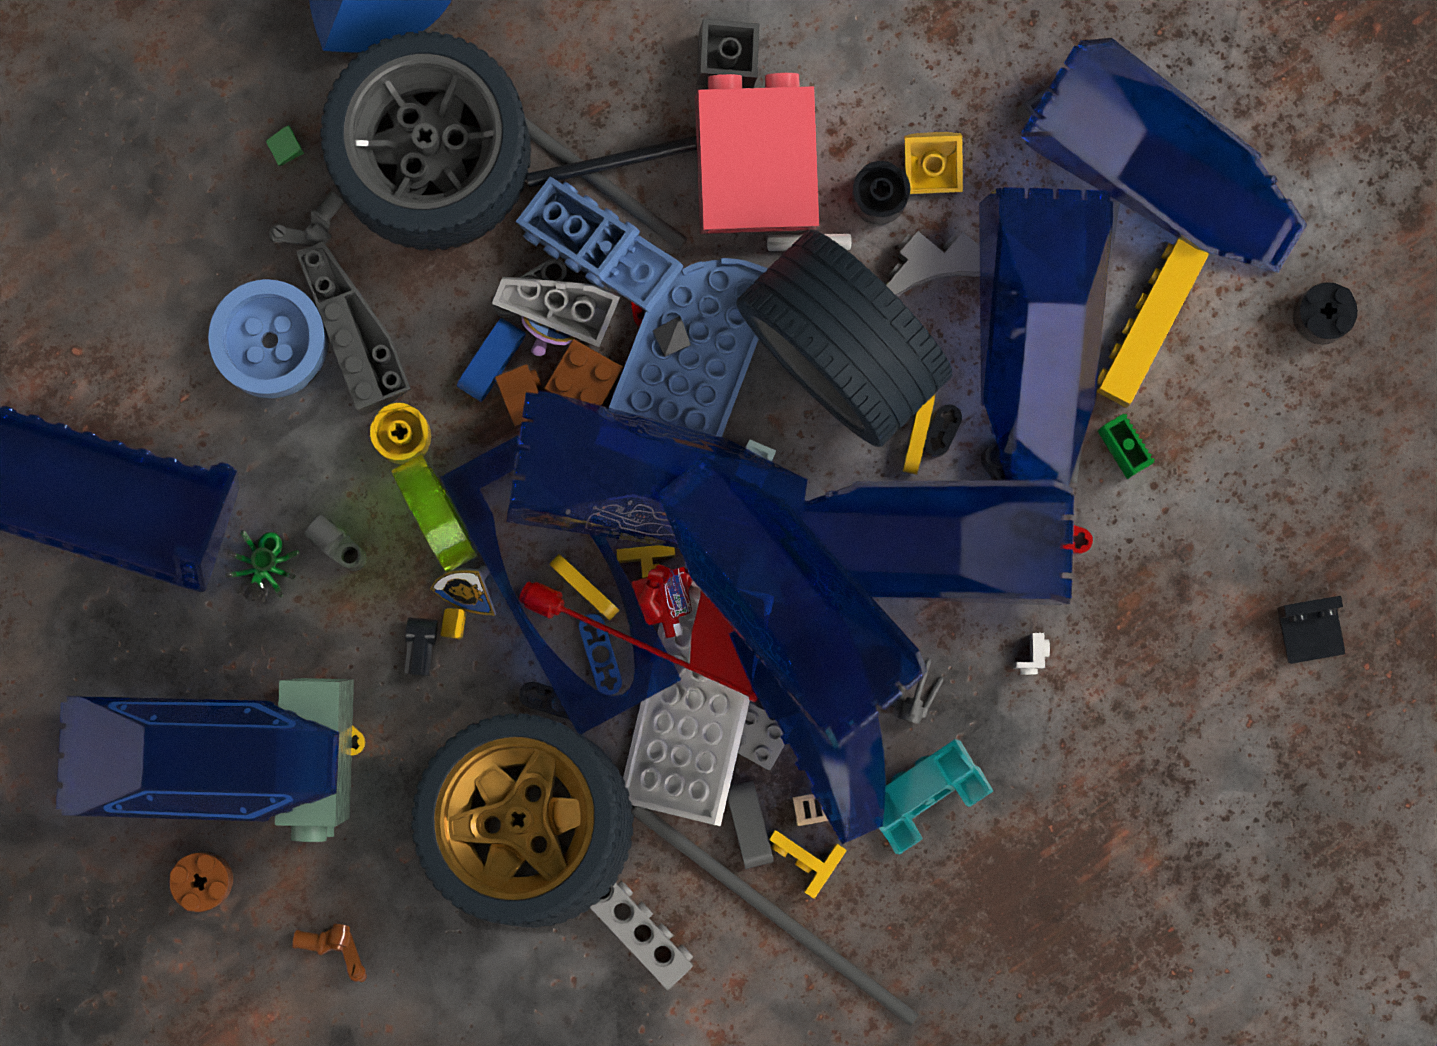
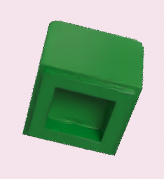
[266,125,304,166]

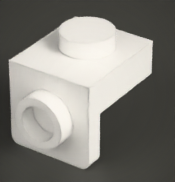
[1013,633,1050,675]

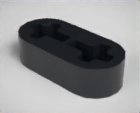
[924,404,962,457]

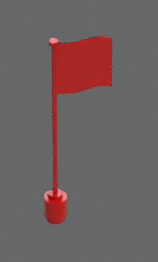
[519,573,764,703]

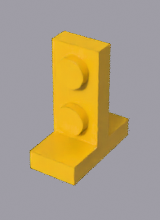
[616,544,675,578]
[769,830,847,899]

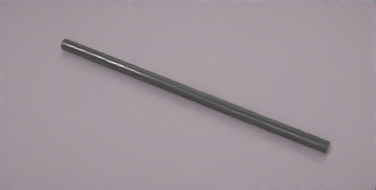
[631,806,919,1026]

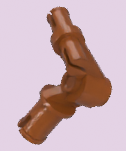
[293,924,367,983]

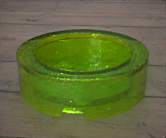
[391,453,478,573]

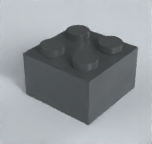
[696,19,760,88]

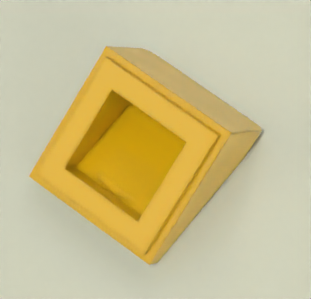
[440,608,467,640]

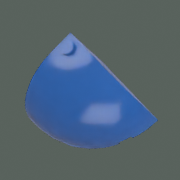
[309,0,452,52]

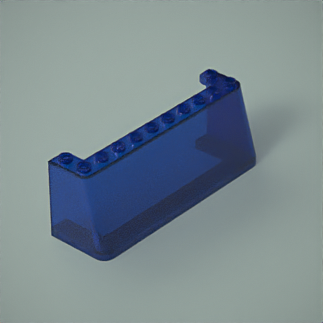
[0,406,240,592]

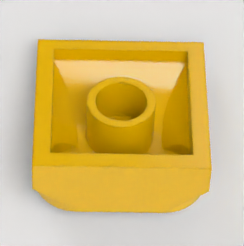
[904,132,963,194]

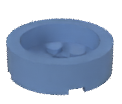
[208,279,328,398]

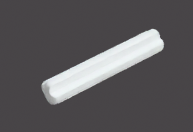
[767,234,852,251]

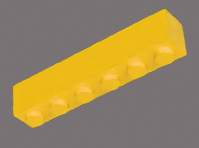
[1095,238,1209,408]

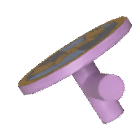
[522,316,575,356]

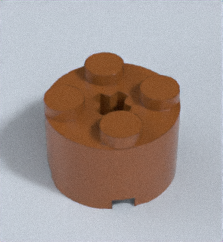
[169,851,233,912]

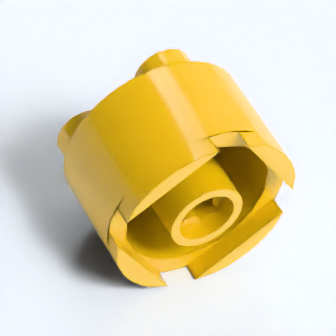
[370,403,431,464]

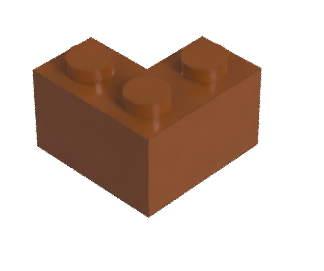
[495,364,552,433]

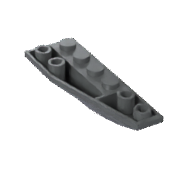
[296,242,411,415]

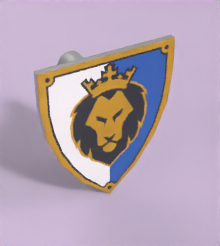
[430,566,496,616]

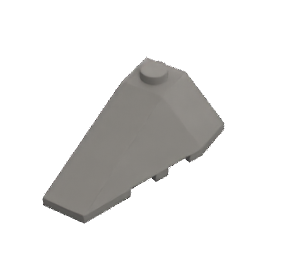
[492,277,621,347]

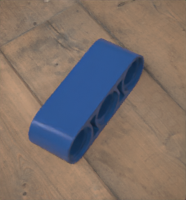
[457,318,526,402]

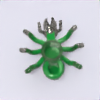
[225,530,300,603]

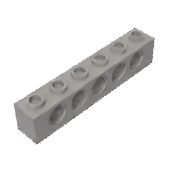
[561,838,694,990]

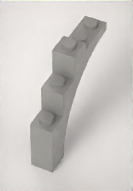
[886,231,1060,303]

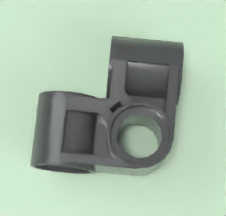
[305,515,367,571]

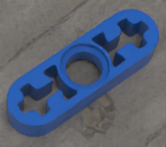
[579,614,622,695]

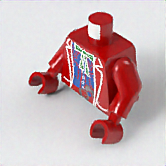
[631,554,708,638]

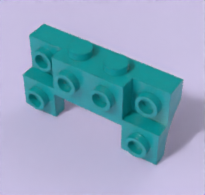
[861,739,993,855]

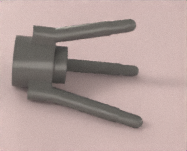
[895,658,943,724]

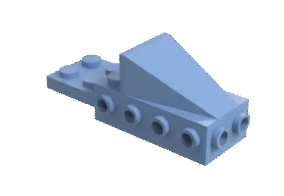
[516,176,684,313]

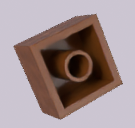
[545,339,624,421]

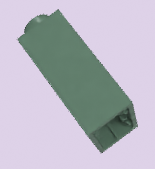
[275,678,354,842]

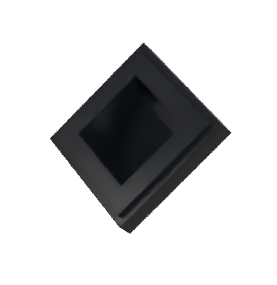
[652,316,691,357]

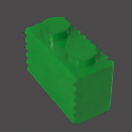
[1097,414,1155,479]

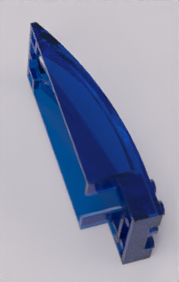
[440,422,682,734]

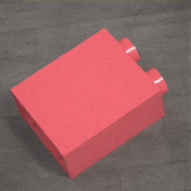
[695,73,819,234]

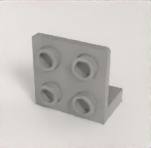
[738,685,802,770]

